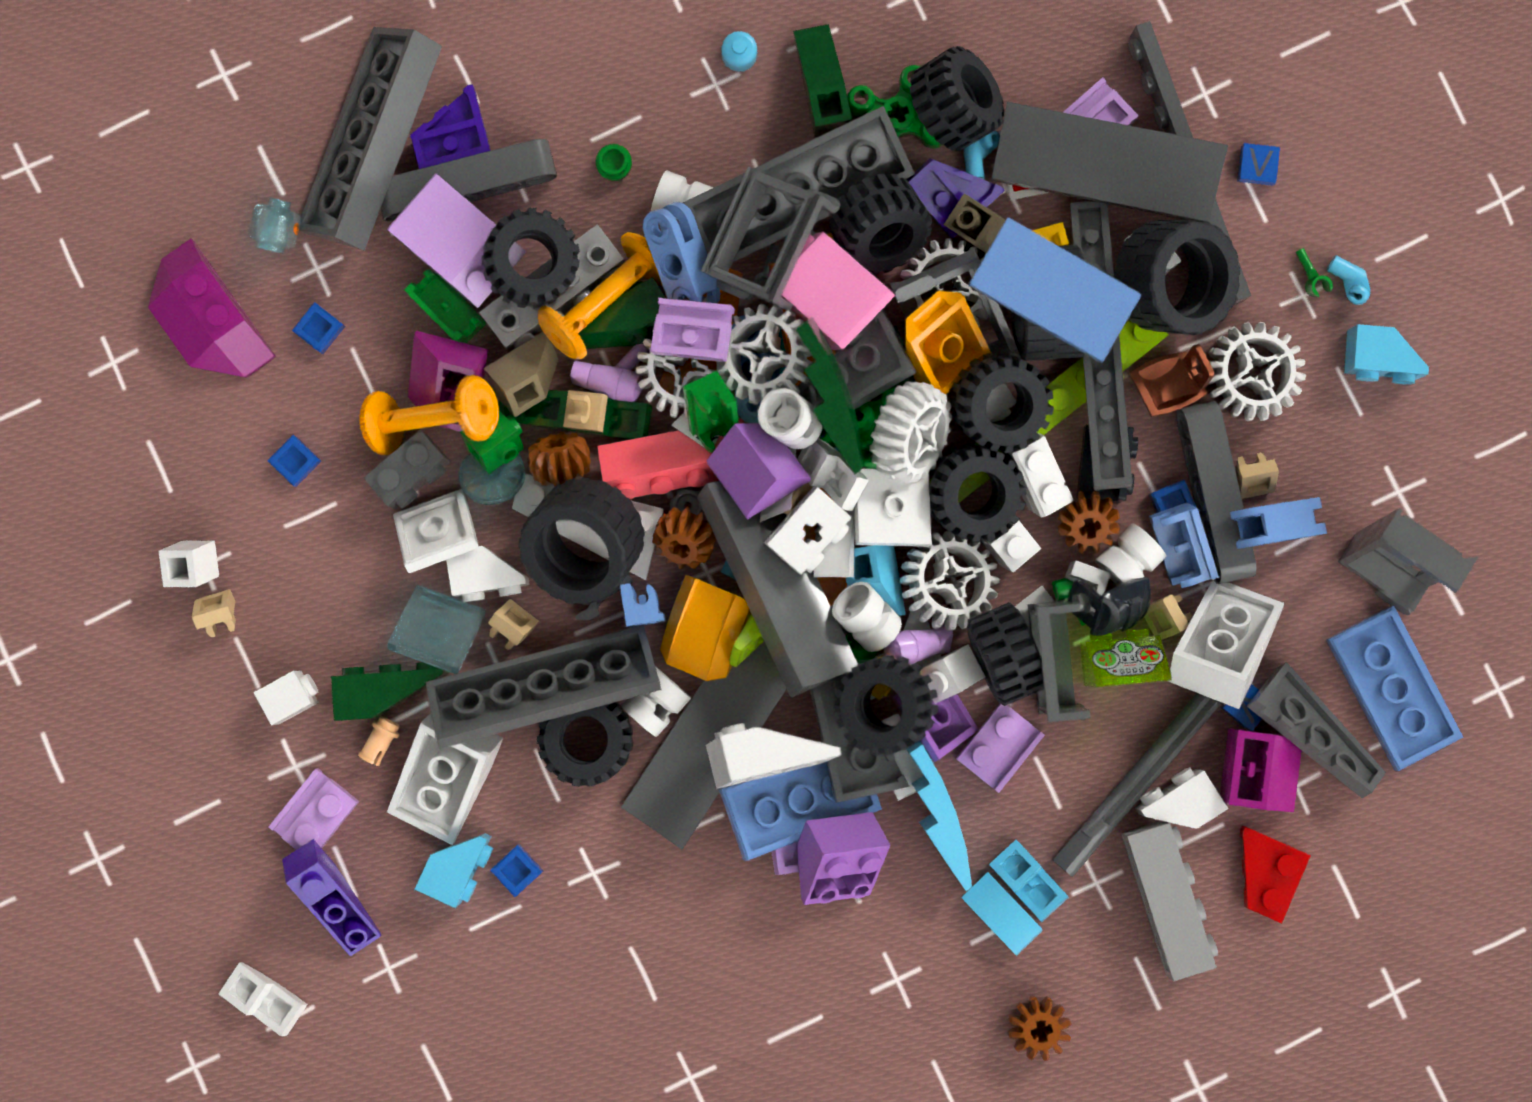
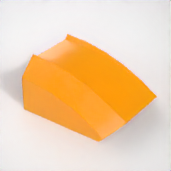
[906,291,991,394]
[660,575,751,681]

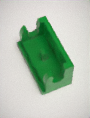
[404,269,487,344]
[683,371,739,453]

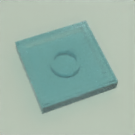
[387,584,486,674]

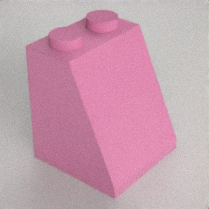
[764,232,895,350]

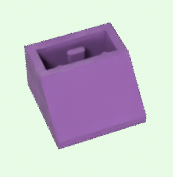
[797,812,890,905]

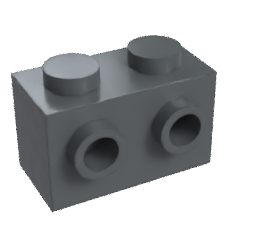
[364,430,451,509]

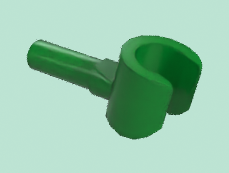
[1296,248,1333,297]
[1052,578,1086,626]

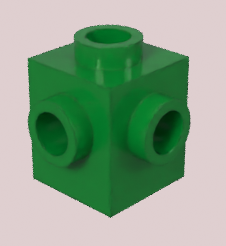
[460,410,524,474]

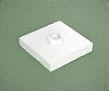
[854,469,932,547]
[393,489,479,573]

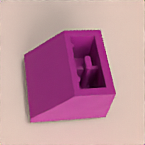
[408,331,488,432]
[1220,728,1302,812]

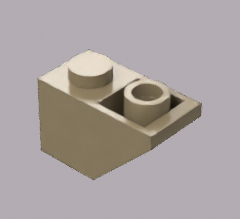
[944,193,1006,253]
[483,332,558,417]

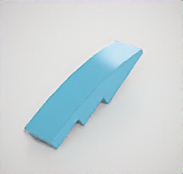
[906,741,972,891]

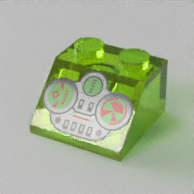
[1080,629,1172,687]

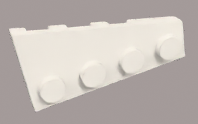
[512,473,664,580]

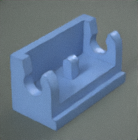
[1149,502,1219,588]
[620,584,666,628]

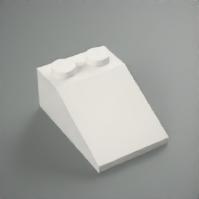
[1168,579,1284,709]
[387,713,503,845]
[706,724,841,789]

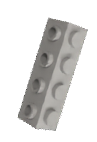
[479,224,625,352]
[1121,821,1218,981]

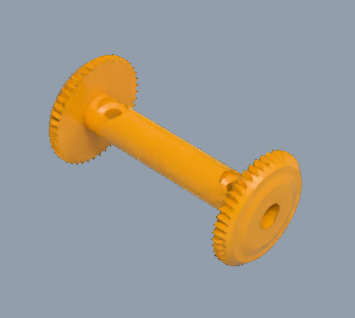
[538,232,663,359]
[359,375,499,456]

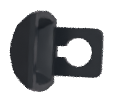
[1068,577,1151,636]

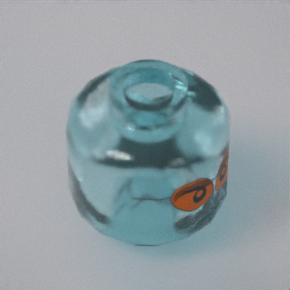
[248,197,301,254]

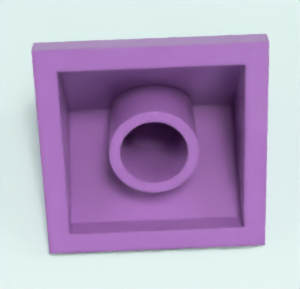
[707,423,811,519]
[892,694,979,762]

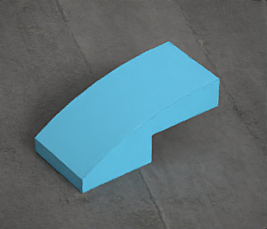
[989,839,1069,922]
[961,872,1043,956]

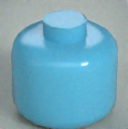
[721,31,757,72]

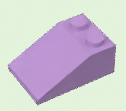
[387,173,526,308]

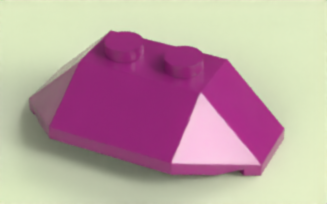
[148,238,276,378]

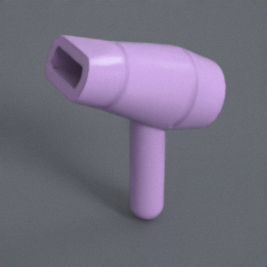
[570,344,650,402]
[883,625,953,664]

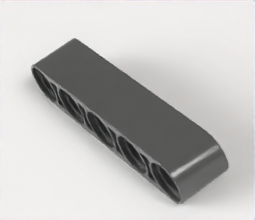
[381,139,557,222]
[1176,401,1256,584]

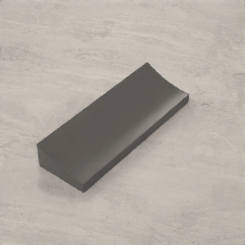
[299,27,442,251]
[991,102,1228,223]
[683,106,915,262]
[697,481,858,698]
[426,625,661,749]
[621,641,787,850]

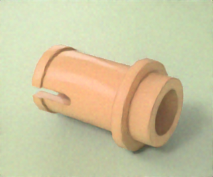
[358,716,400,766]

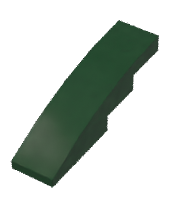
[795,317,865,474]
[498,390,652,440]

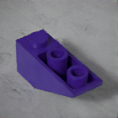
[282,839,381,957]

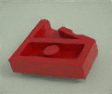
[1240,825,1311,924]

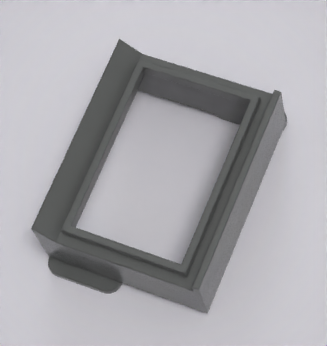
[701,167,840,311]
[890,247,1021,383]
[1338,508,1478,615]
[1027,595,1091,722]

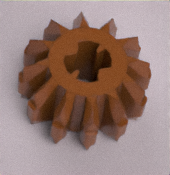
[528,431,591,487]
[1058,490,1120,554]
[652,506,716,570]
[1007,996,1071,1061]

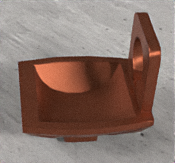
[1129,344,1214,417]

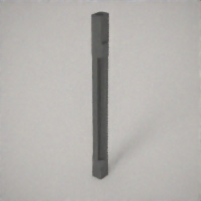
[1053,693,1222,877]

